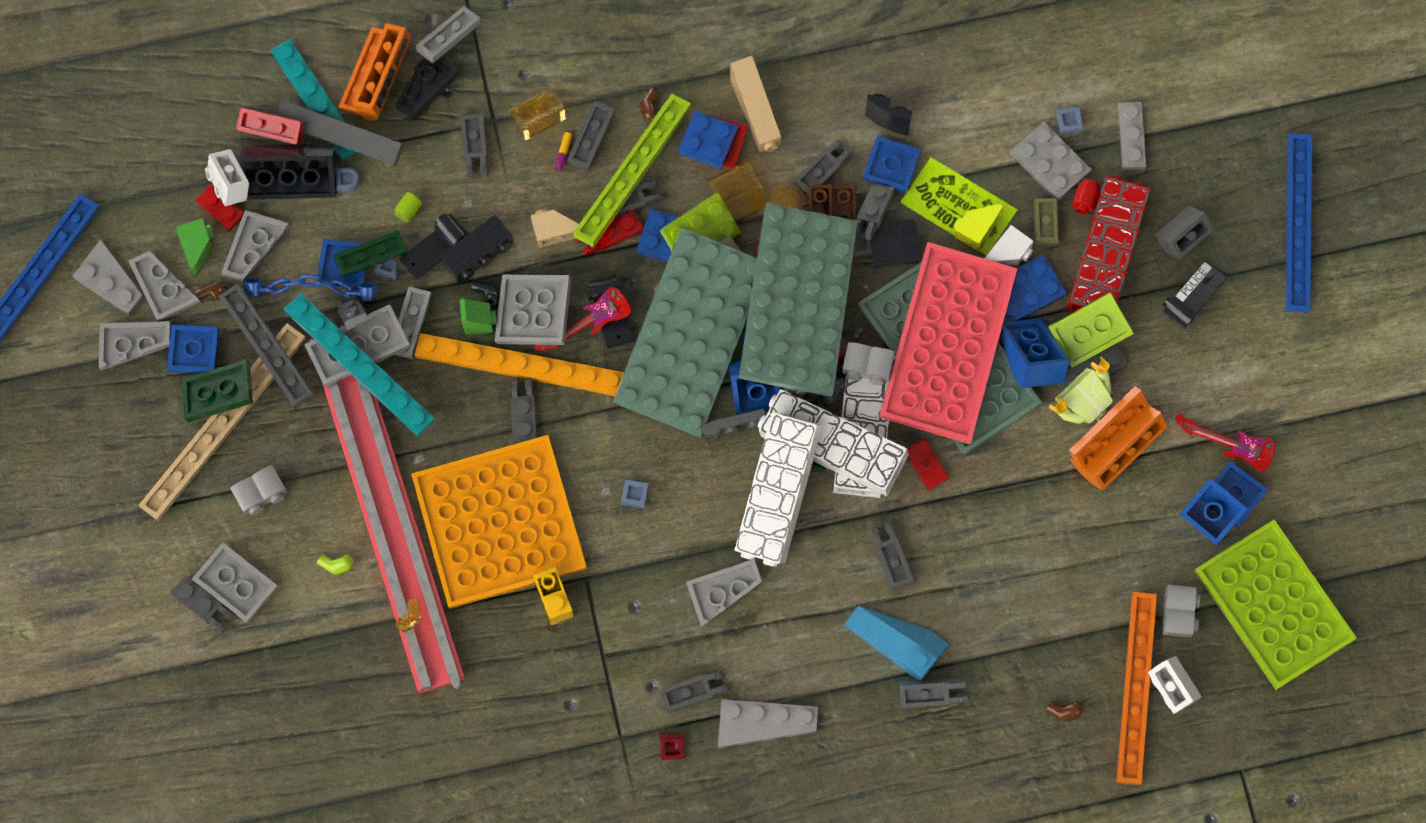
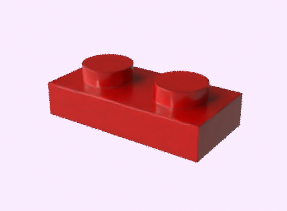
[195,185,244,232]

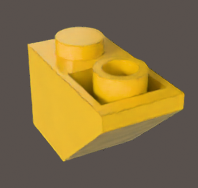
[533,567,574,625]

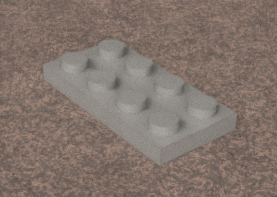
[304,304,410,387]

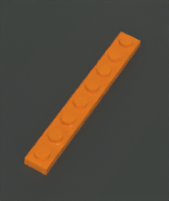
[1116,592,1157,785]

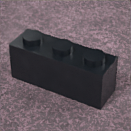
[439,215,514,283]

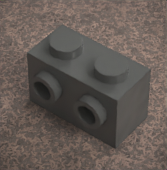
[1155,206,1214,259]

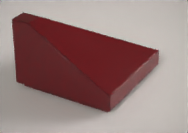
[659,732,685,760]

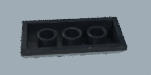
[239,144,336,200]

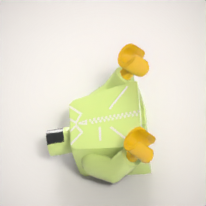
[1049,356,1113,424]

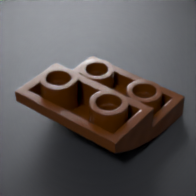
[809,185,857,220]

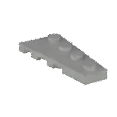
[718,699,818,749]

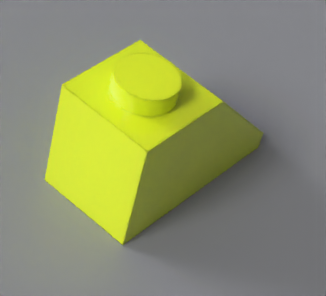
[954,204,1003,251]

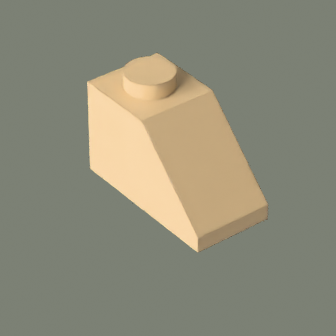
[530,209,579,248]

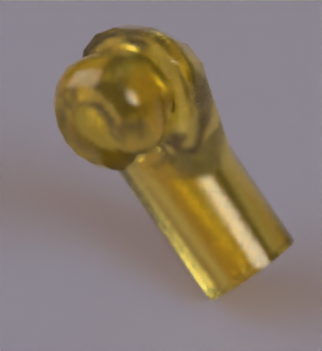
[396,599,420,632]

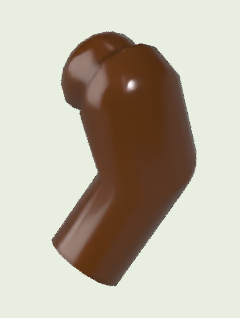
[639,88,659,122]
[195,282,228,300]
[1045,700,1083,722]

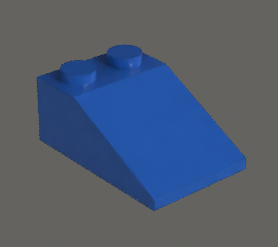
[1000,318,1070,388]

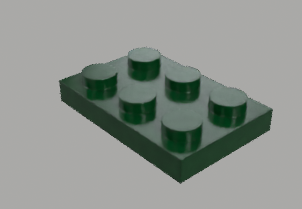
[182,360,253,423]

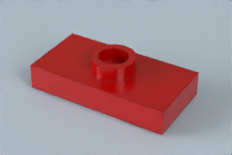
[907,438,949,491]

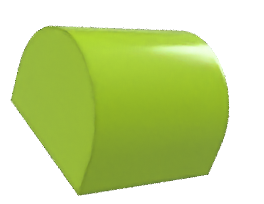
[395,191,422,223]

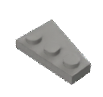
[73,240,144,316]
[129,251,201,322]
[99,321,171,371]
[686,559,762,627]

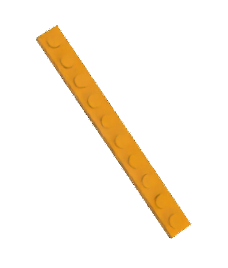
[415,333,624,396]

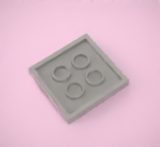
[495,275,572,345]

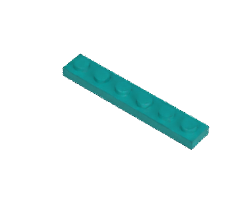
[271,39,357,161]

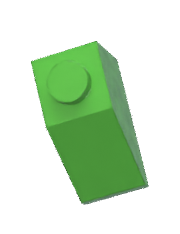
[176,218,214,276]
[460,299,497,335]

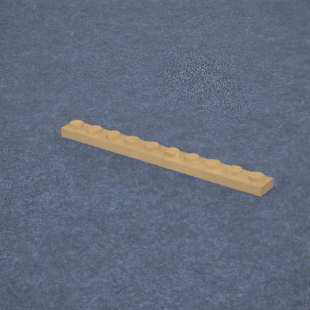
[138,323,306,521]

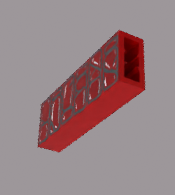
[1067,175,1150,312]

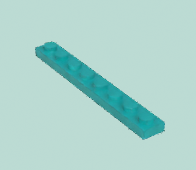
[284,293,435,437]

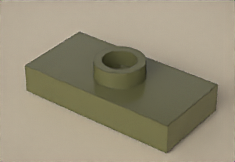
[1033,198,1059,245]

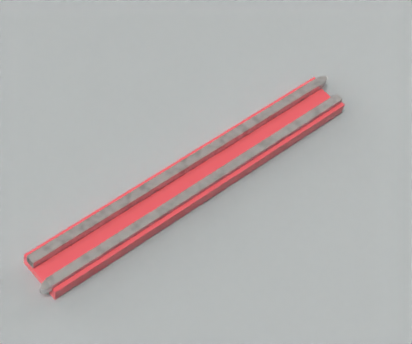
[309,339,465,694]

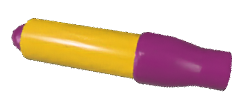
[555,130,573,172]

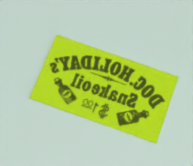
[900,157,1018,255]

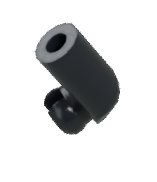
[471,280,500,307]

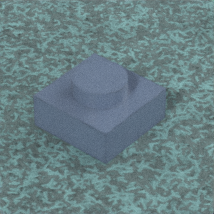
[1056,107,1083,134]
[621,480,649,508]

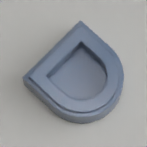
[336,168,360,192]

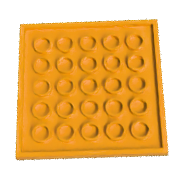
[411,435,587,609]

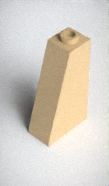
[730,56,781,153]

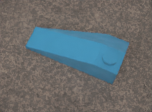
[844,606,950,681]

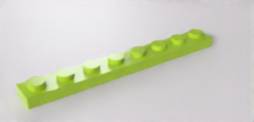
[573,94,692,247]

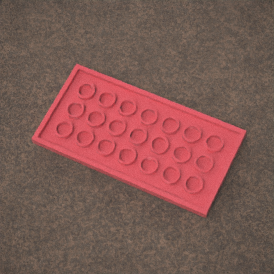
[879,242,1017,444]

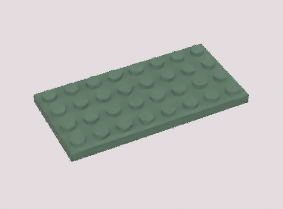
[739,203,858,397]
[612,227,757,438]
[857,263,1042,455]

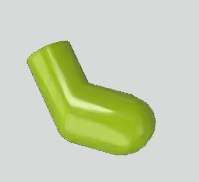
[317,554,354,575]

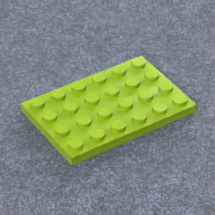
[1194,520,1357,690]

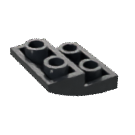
[865,94,912,136]
[871,219,921,268]

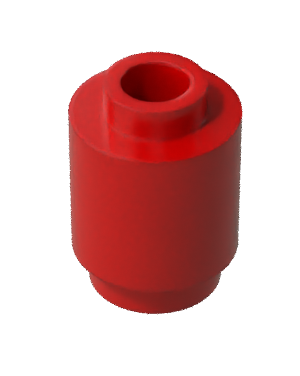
[1071,179,1100,215]

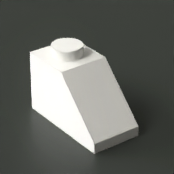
[984,225,1034,267]

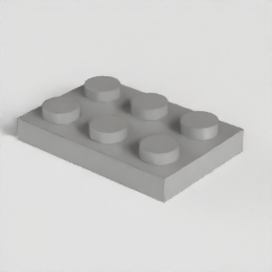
[1010,122,1092,202]
[192,543,279,624]

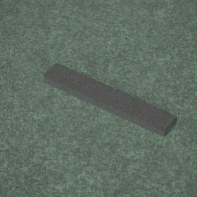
[277,100,404,166]
[219,284,315,409]

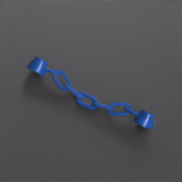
[244,274,378,301]

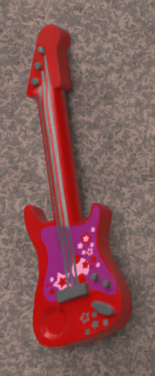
[534,287,631,351]
[1175,414,1276,472]

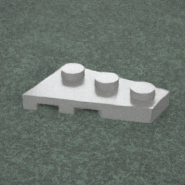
[221,210,290,282]

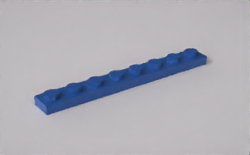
[1285,133,1312,313]
[0,194,100,343]

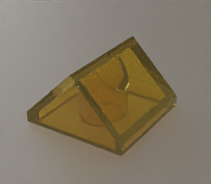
[508,89,565,140]

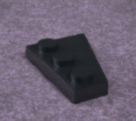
[396,56,460,122]

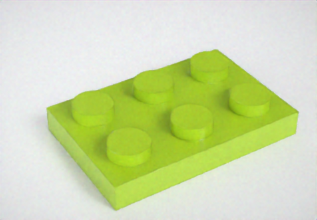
[660,193,741,251]
[1049,292,1134,368]

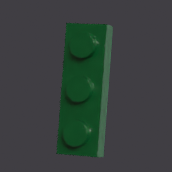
[333,230,408,278]

